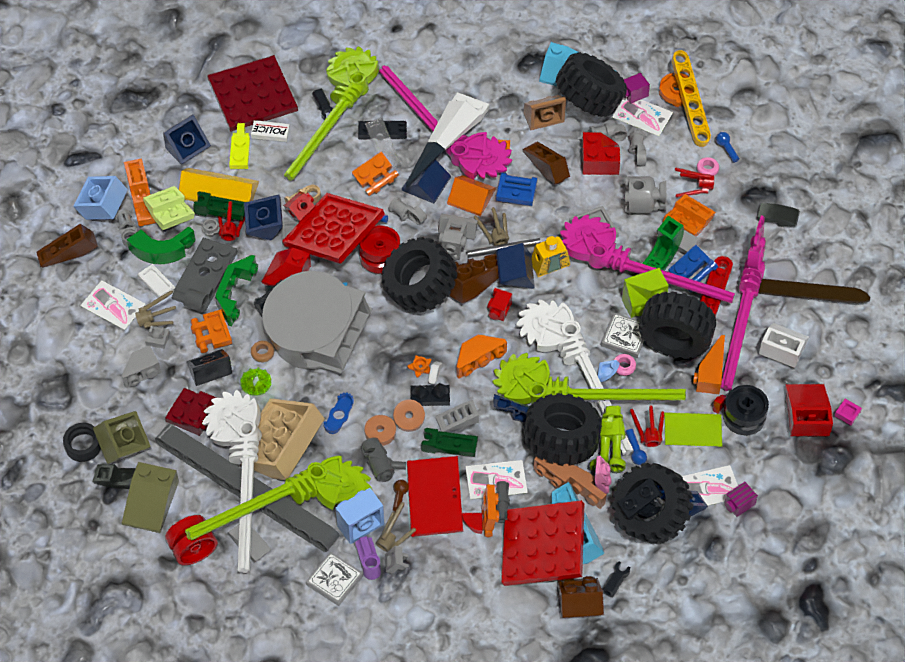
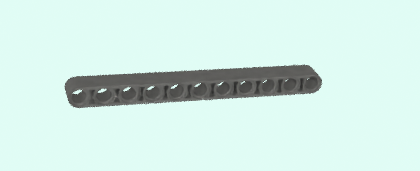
[155,424,340,552]

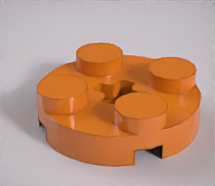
[659,73,693,107]

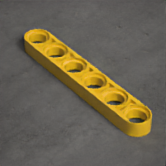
[671,50,711,147]

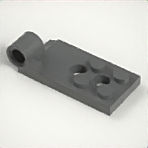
[171,237,238,312]

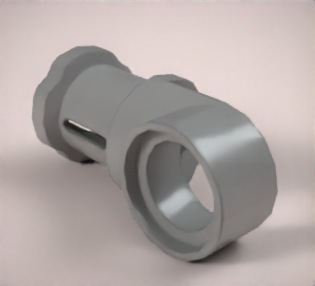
[589,123,627,142]
[629,130,646,165]
[388,197,427,225]
[115,209,137,247]

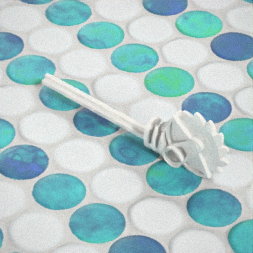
[516,300,633,455]
[202,390,262,573]

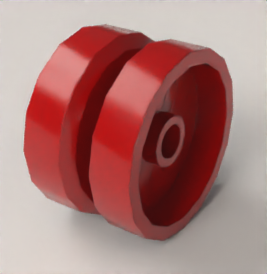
[359,225,400,274]
[165,515,218,565]

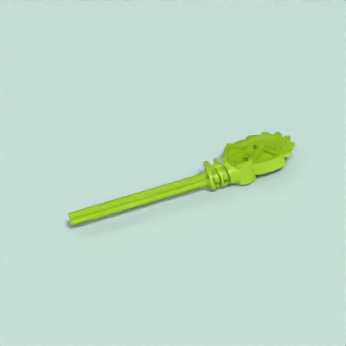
[284,46,379,181]
[492,353,686,404]
[185,456,372,540]

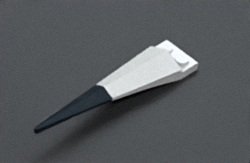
[406,92,489,188]

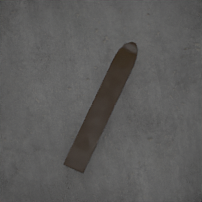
[758,279,870,303]

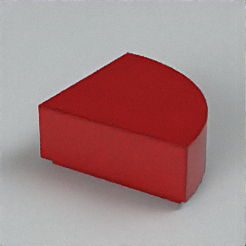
[712,394,727,414]
[462,513,482,534]

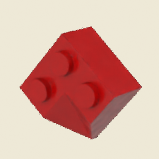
[582,132,620,175]

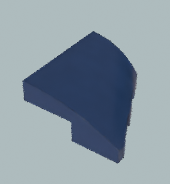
[493,394,530,423]

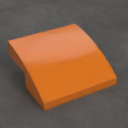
[663,194,716,237]

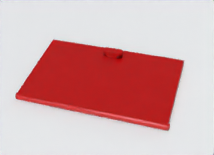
[407,456,464,537]

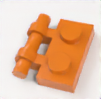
[352,151,399,196]
[191,309,232,353]
[482,484,499,537]

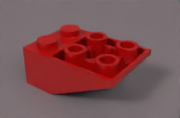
[785,384,833,436]

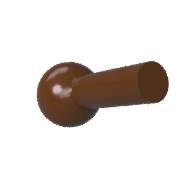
[393,480,409,512]

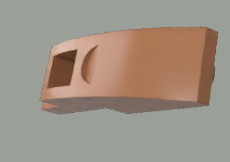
[534,457,607,509]

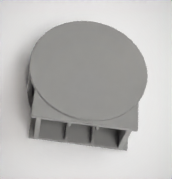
[262,271,372,374]

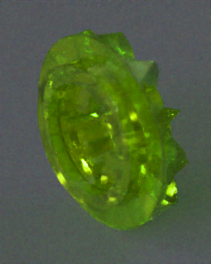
[240,367,271,396]

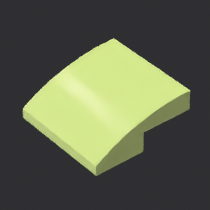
[143,186,194,230]

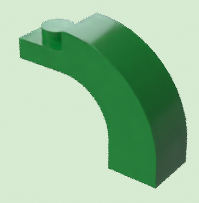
[637,216,684,275]
[127,226,196,264]

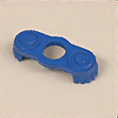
[323,392,354,434]

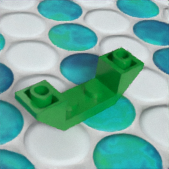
[215,255,258,327]

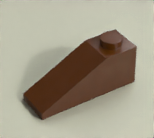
[523,141,570,184]
[36,223,98,268]

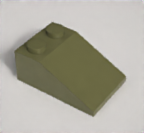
[122,462,179,533]

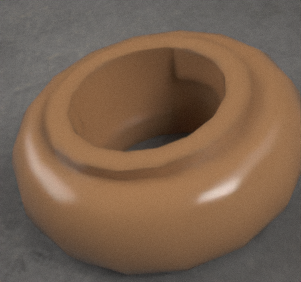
[251,341,275,362]

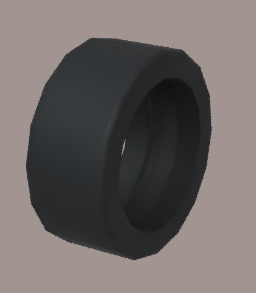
[63,422,101,462]

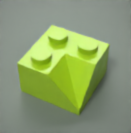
[622,268,669,318]

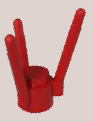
[675,168,714,198]
[218,201,245,241]
[630,405,664,447]

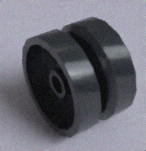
[723,385,769,436]

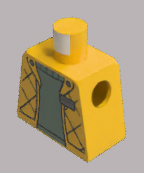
[531,236,570,277]

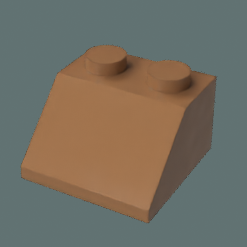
[524,95,566,131]

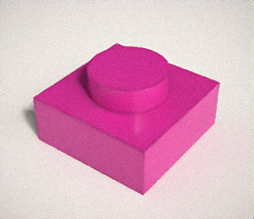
[834,399,862,426]

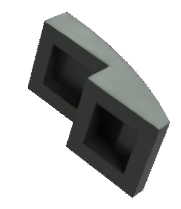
[757,203,800,227]
[92,464,136,489]

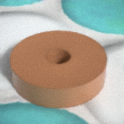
[393,399,425,432]
[365,415,396,446]

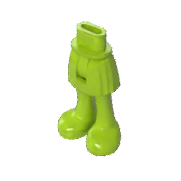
[589,406,626,473]

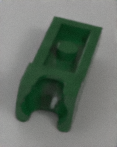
[193,191,245,221]
[421,428,478,457]

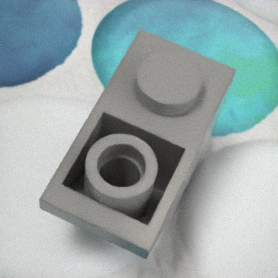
[122,345,161,388]

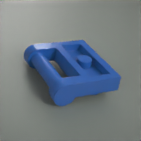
[496,172,538,206]
[668,245,718,293]

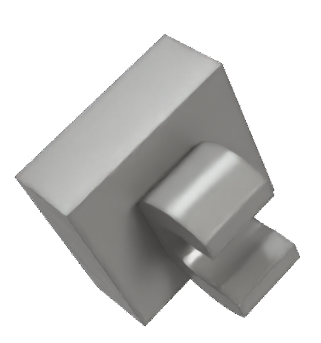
[145,326,170,349]
[385,546,409,574]

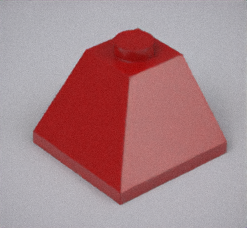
[261,247,311,285]

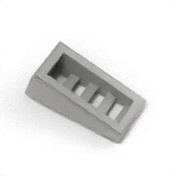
[435,400,479,432]

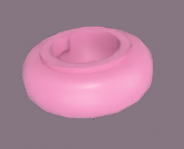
[697,157,719,176]
[614,354,636,376]

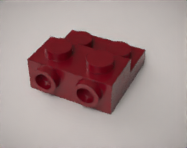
[165,388,217,436]

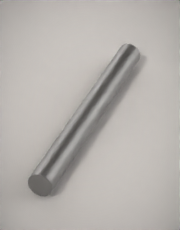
[466,238,541,258]

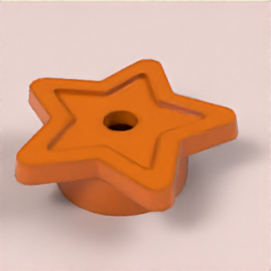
[407,355,431,378]

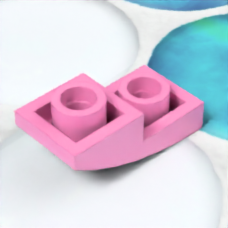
[595,456,611,494]

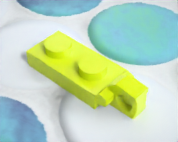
[229,123,250,169]

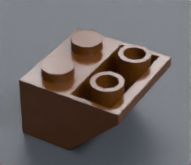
[557,576,604,618]

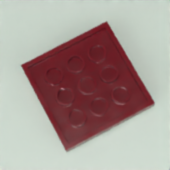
[207,55,298,132]

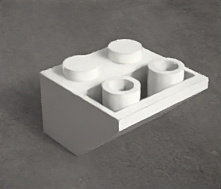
[759,323,809,368]

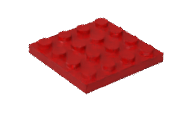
[282,193,385,264]
[502,500,585,586]

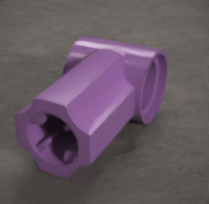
[355,536,381,580]

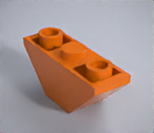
[457,334,507,379]

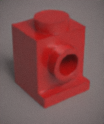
[283,191,315,221]
[488,288,512,322]

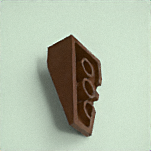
[449,254,499,303]

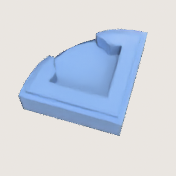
[597,360,620,382]

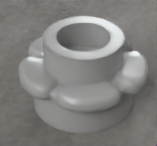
[201,218,220,236]

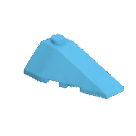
[539,42,618,86]
[552,482,604,564]

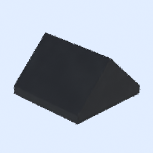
[186,349,233,386]

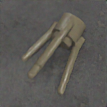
[474,207,509,246]
[135,291,176,328]
[375,502,416,552]

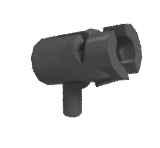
[361,438,406,482]

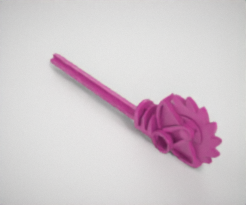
[379,65,512,180]
[560,214,735,303]
[721,215,766,391]

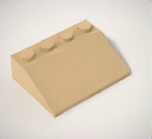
[240,398,325,480]

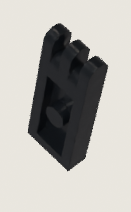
[358,121,407,140]

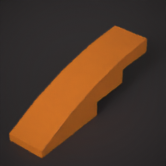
[124,158,156,226]

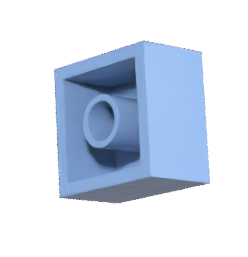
[73,176,128,220]
[336,488,384,544]

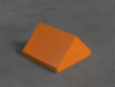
[447,175,496,217]

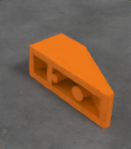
[693,335,725,394]

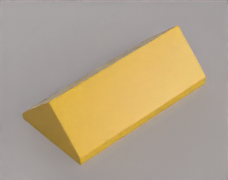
[179,168,259,202]

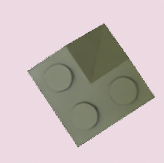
[93,411,151,464]

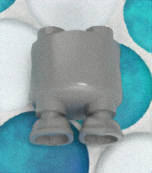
[625,176,666,213]

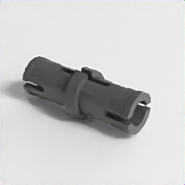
[496,481,510,523]

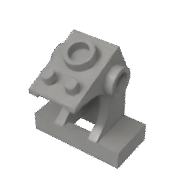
[438,213,478,260]

